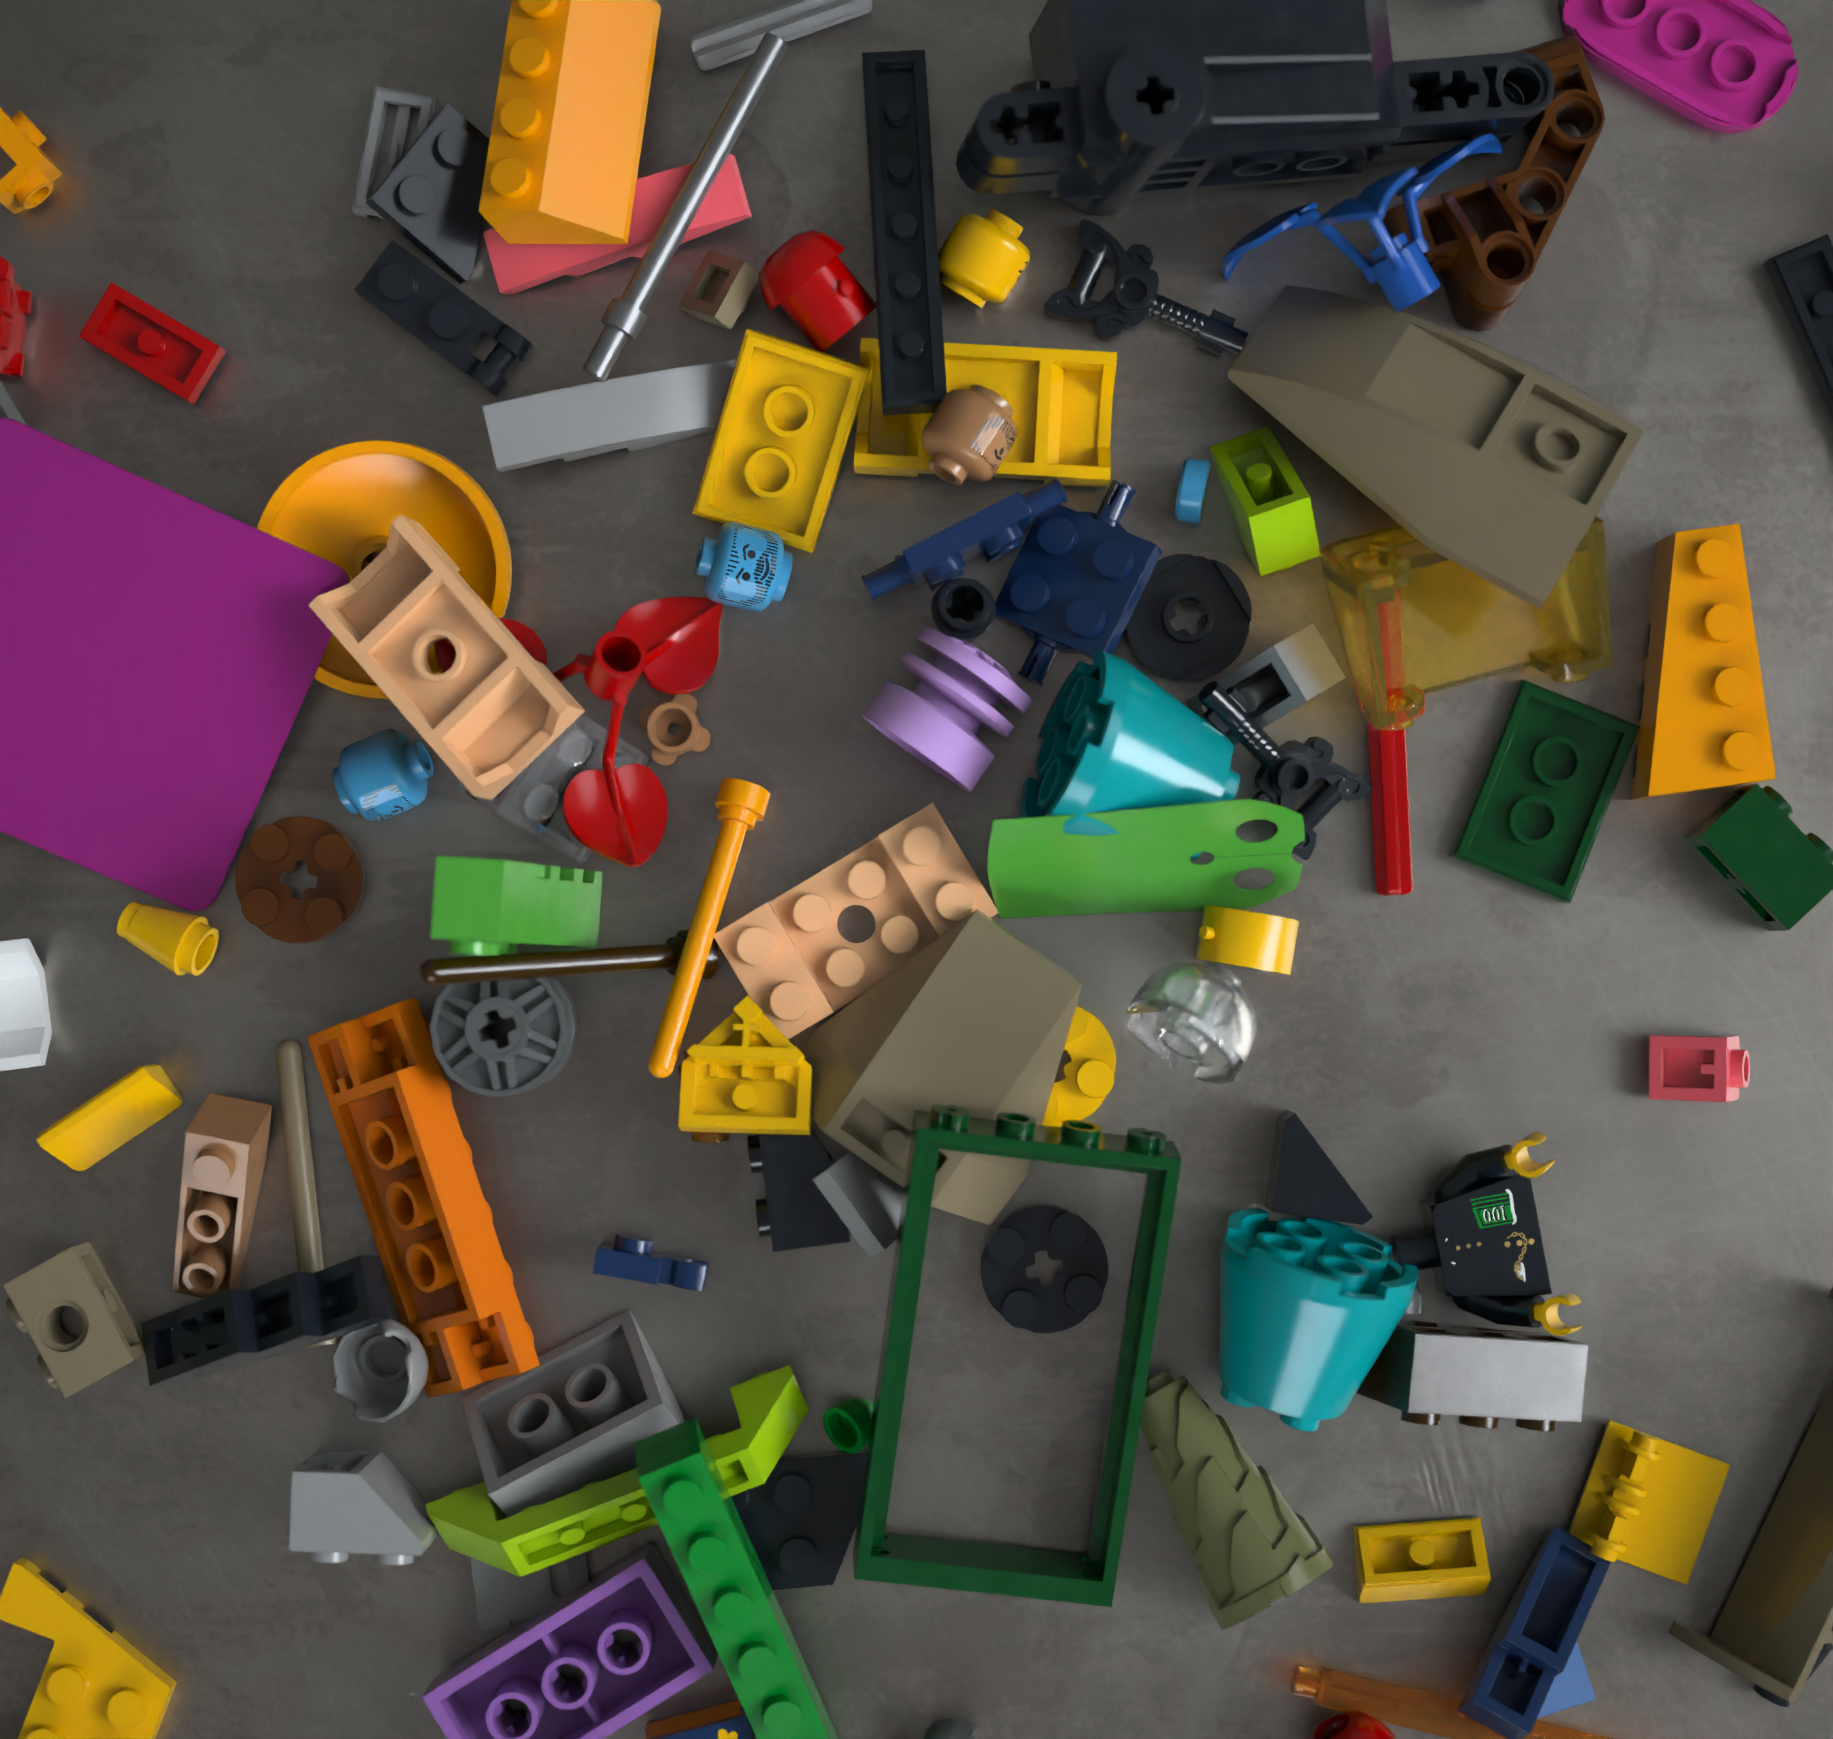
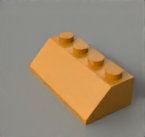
[479,0,661,244]

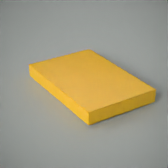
[692,329,871,553]

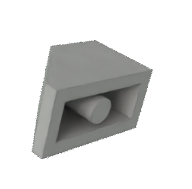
[1186,624,1346,746]

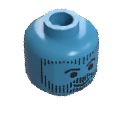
[694,521,793,612]
[333,728,434,822]

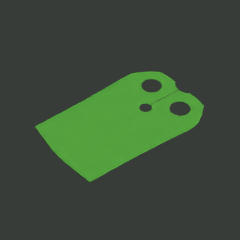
[987,799,1305,919]

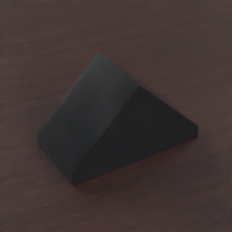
[1265,1110,1373,1225]

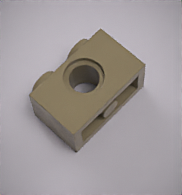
[3,1241,145,1398]

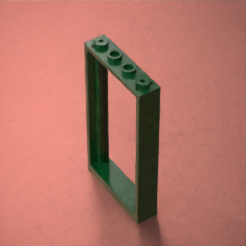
[853,1104,1182,1607]

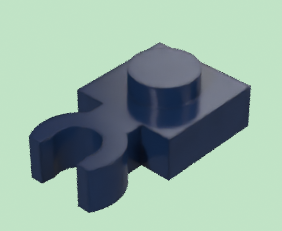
[593,1234,709,1291]

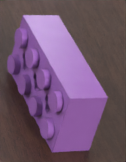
[422,1542,718,1739]

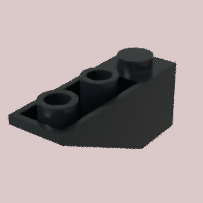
[747,1127,852,1252]

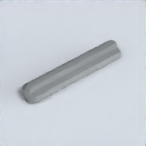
[690,0,872,71]

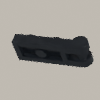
[354,240,535,397]

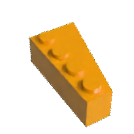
[1630,523,1776,800]

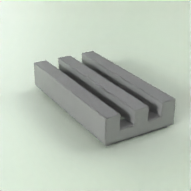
[352,86,440,220]

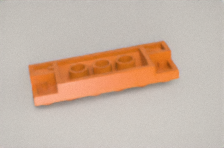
[307,997,540,1398]

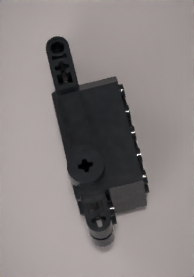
[956,0,1555,216]

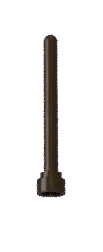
[419,930,719,985]

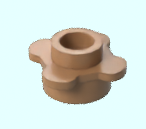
[638,693,711,766]

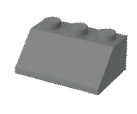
[460,1309,685,1517]

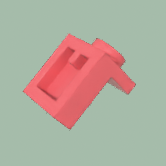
[1649,1034,1750,1102]

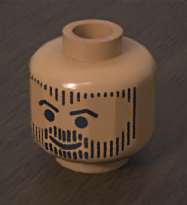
[921,385,1018,486]

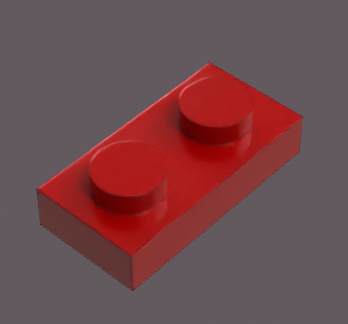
[79,282,226,405]

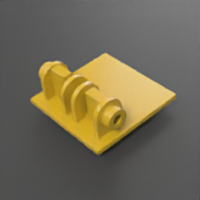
[1568,1420,1730,1585]

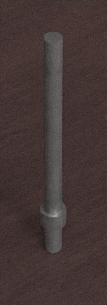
[582,33,788,382]

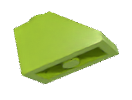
[1209,426,1321,577]

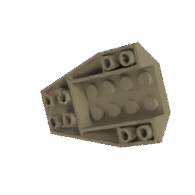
[1227,285,1646,610]

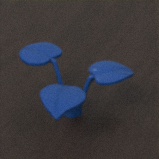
[1221,134,1502,313]

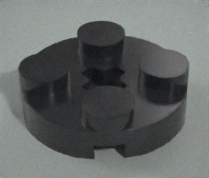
[1124,553,1252,682]
[980,1203,1109,1334]

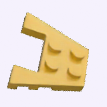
[0,1558,177,1739]

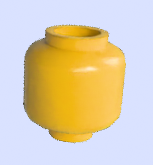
[938,208,1030,309]

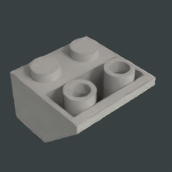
[289,1449,439,1565]

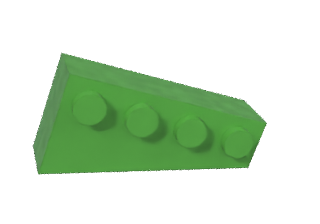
[431,856,603,955]

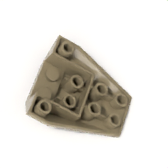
[801,909,1083,1226]

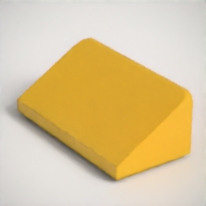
[36,1064,183,1172]
[1353,1517,1491,1603]

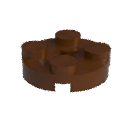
[235,816,367,943]

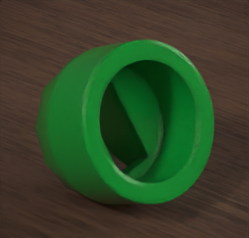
[823,1396,873,1454]

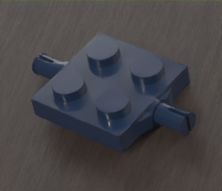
[861,477,1068,601]
[995,480,1162,686]

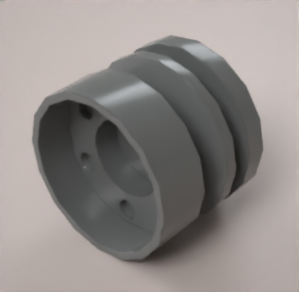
[430,977,580,1098]

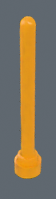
[648,778,771,1078]

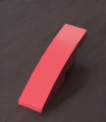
[483,154,752,295]

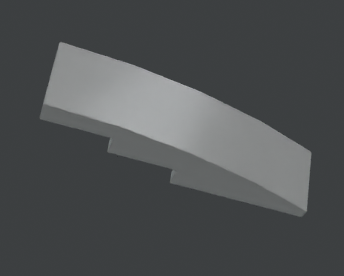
[482,359,737,473]

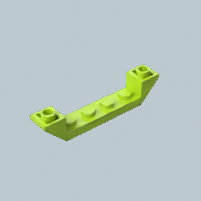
[425,1365,809,1577]

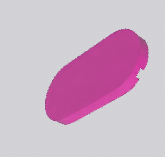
[1558,0,1798,133]

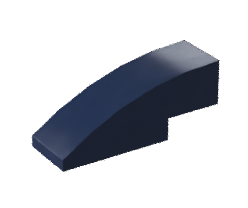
[1457,1526,1611,1739]

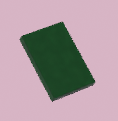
[1448,679,1640,904]

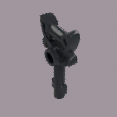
[1043,219,1249,357]
[1198,681,1372,860]

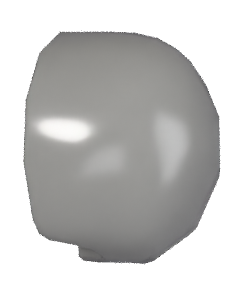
[332,1319,429,1423]

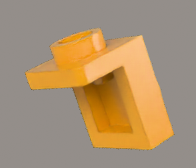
[0,107,63,214]

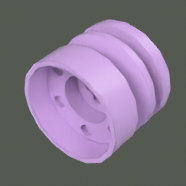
[862,625,1034,793]

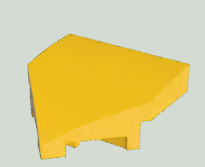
[678,995,813,1135]

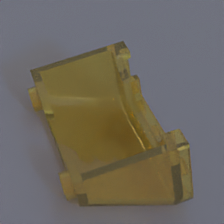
[1320,516,1613,731]

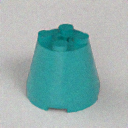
[1020,649,1240,860]
[1220,1208,1419,1431]

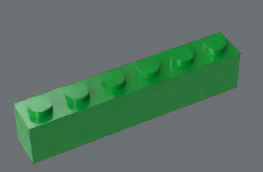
[634,1417,839,1739]

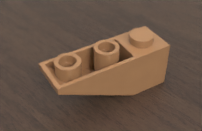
[172,1092,272,1299]

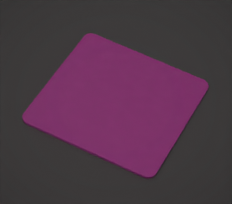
[0,418,350,911]

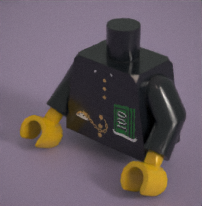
[1391,1132,1582,1336]

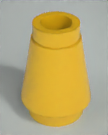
[117,901,219,976]

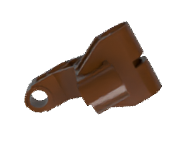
[1381,35,1605,331]

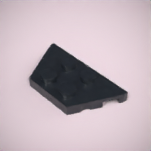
[731,1448,867,1590]

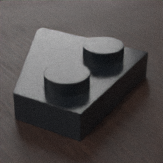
[365,103,490,284]

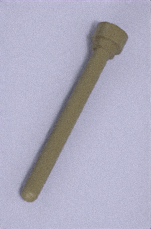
[275,1039,341,1348]

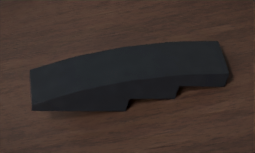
[141,1255,389,1386]

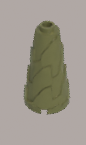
[1140,1370,1334,1630]

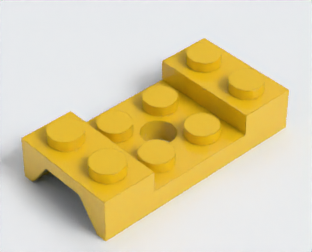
[854,338,1117,488]

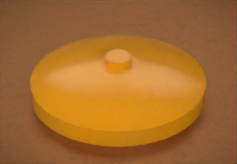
[257,440,512,699]

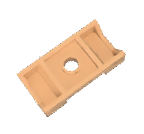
[308,515,585,800]
[714,803,999,1039]

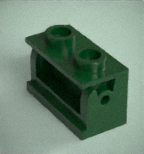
[1684,783,1833,931]

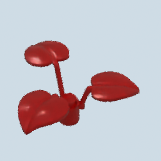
[434,596,722,867]

